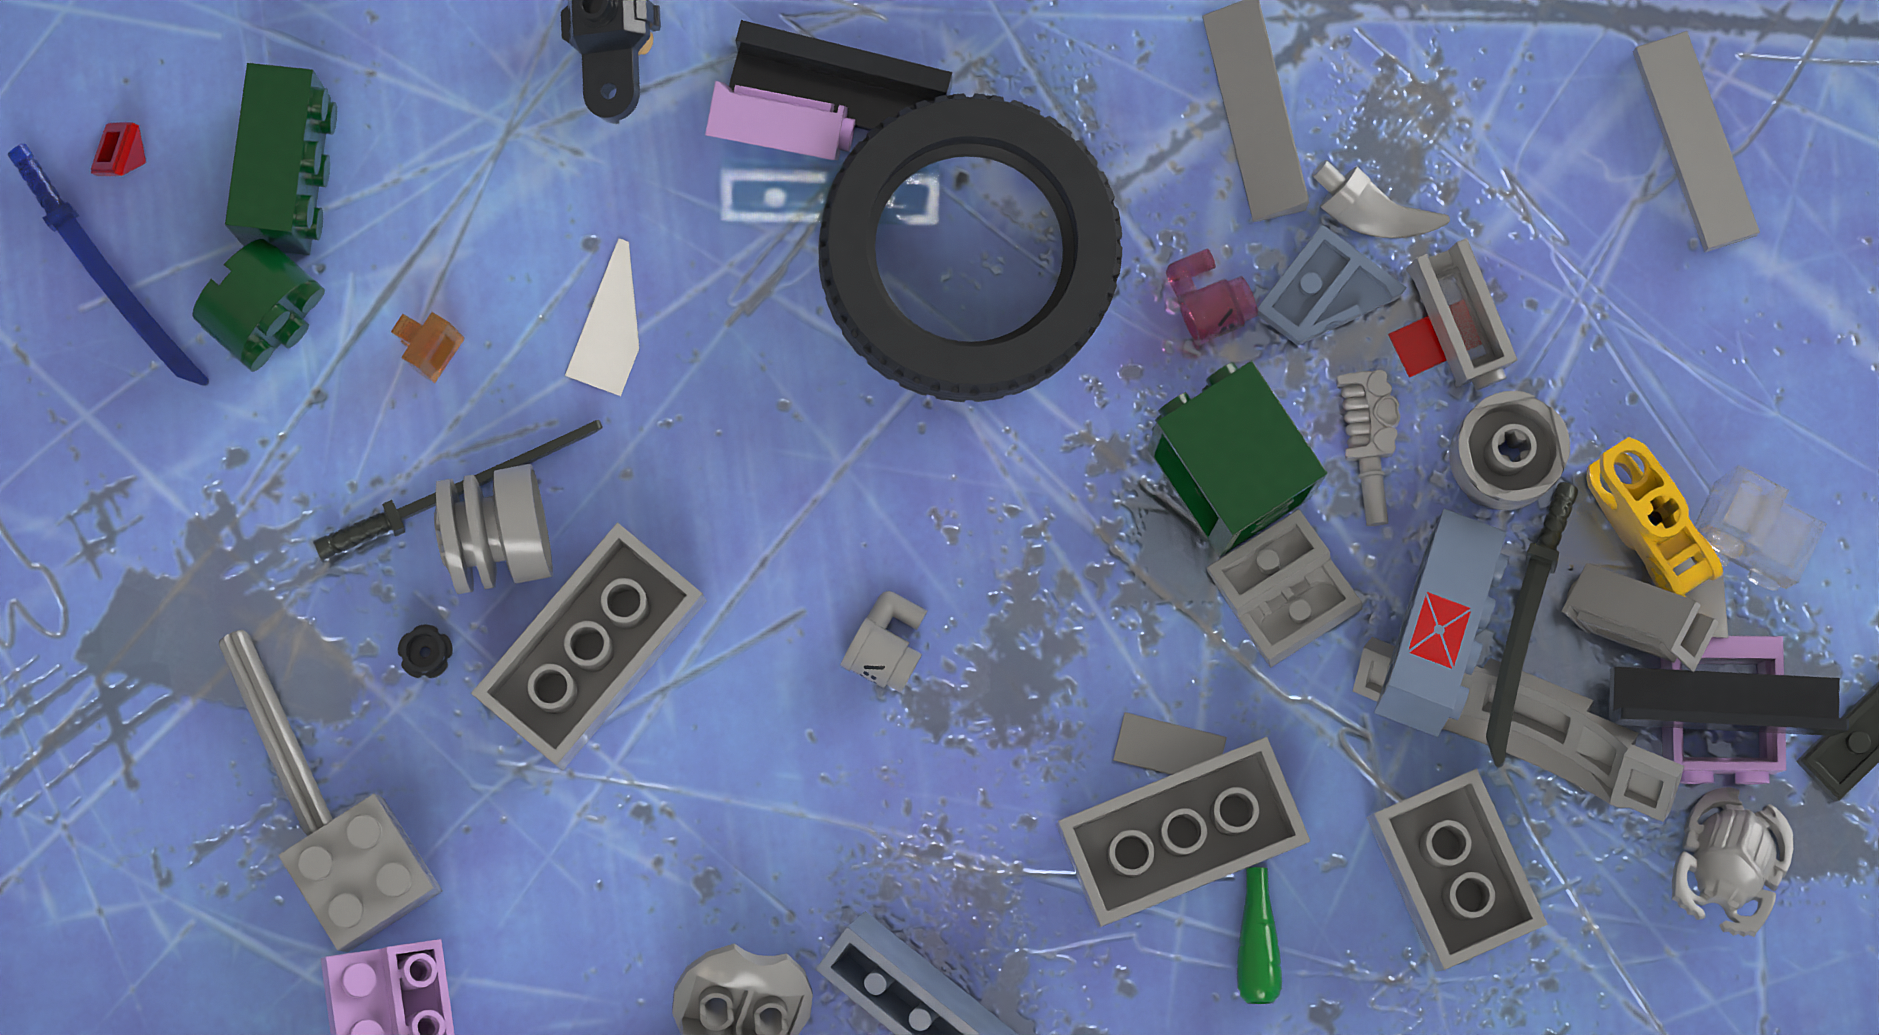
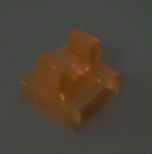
[391,312,465,383]

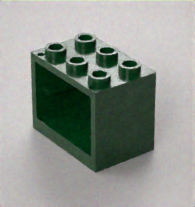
[1147,360,1328,558]

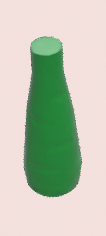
[1237,867,1282,1004]

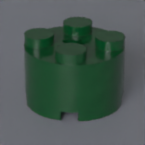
[192,239,325,372]

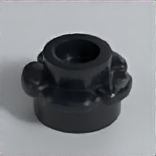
[398,624,453,678]

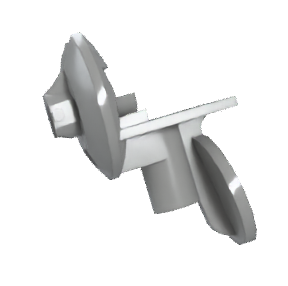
[672,944,813,1035]

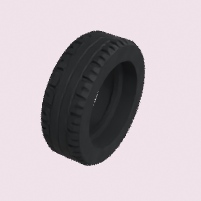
[818,93,1123,402]

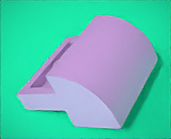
[321,939,455,1035]

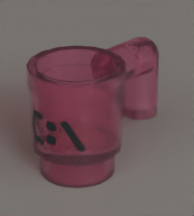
[1166,248,1258,346]

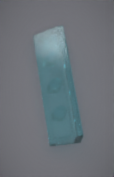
[721,158,939,226]

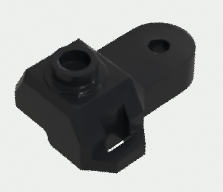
[561,0,661,124]

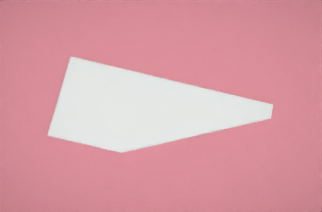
[565,238,639,396]

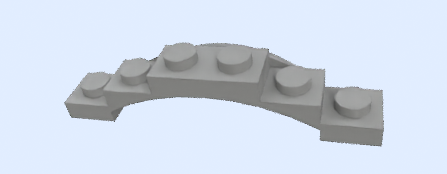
[1353,637,1685,822]

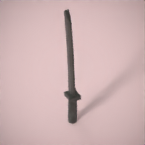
[313,420,603,561]
[1486,482,1579,767]

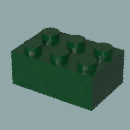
[225,63,337,255]

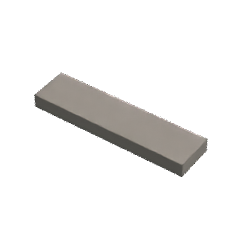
[1633,31,1760,253]

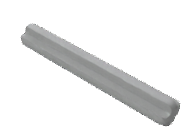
[219,630,333,836]

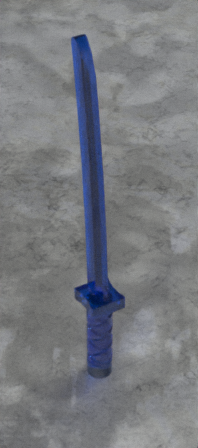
[7,143,209,386]

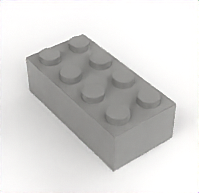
[471,522,707,770]
[1056,737,1310,928]

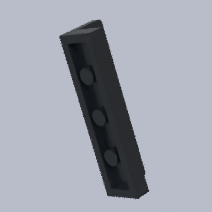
[729,20,953,131]
[1609,667,1849,736]

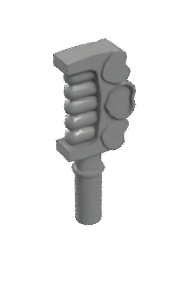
[1336,370,1400,526]

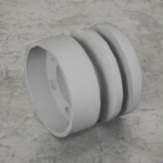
[434,464,553,594]

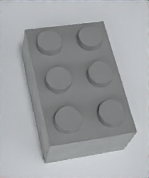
[1366,768,1548,971]

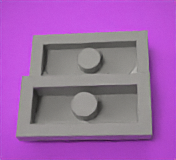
[1207,509,1363,668]

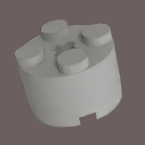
[1449,391,1570,510]

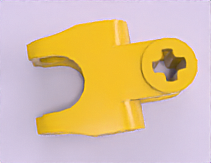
[1586,437,1723,597]

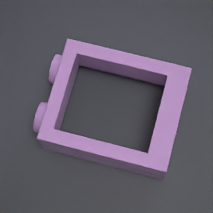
[1661,636,1786,785]

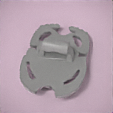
[1672,787,1794,937]

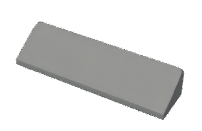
[1202,0,1309,222]

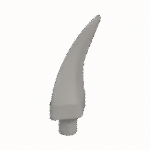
[1312,160,1450,238]

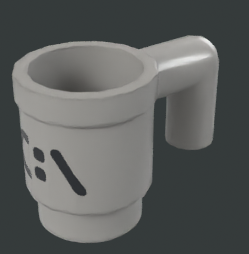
[840,591,927,693]

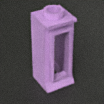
[705,81,855,160]

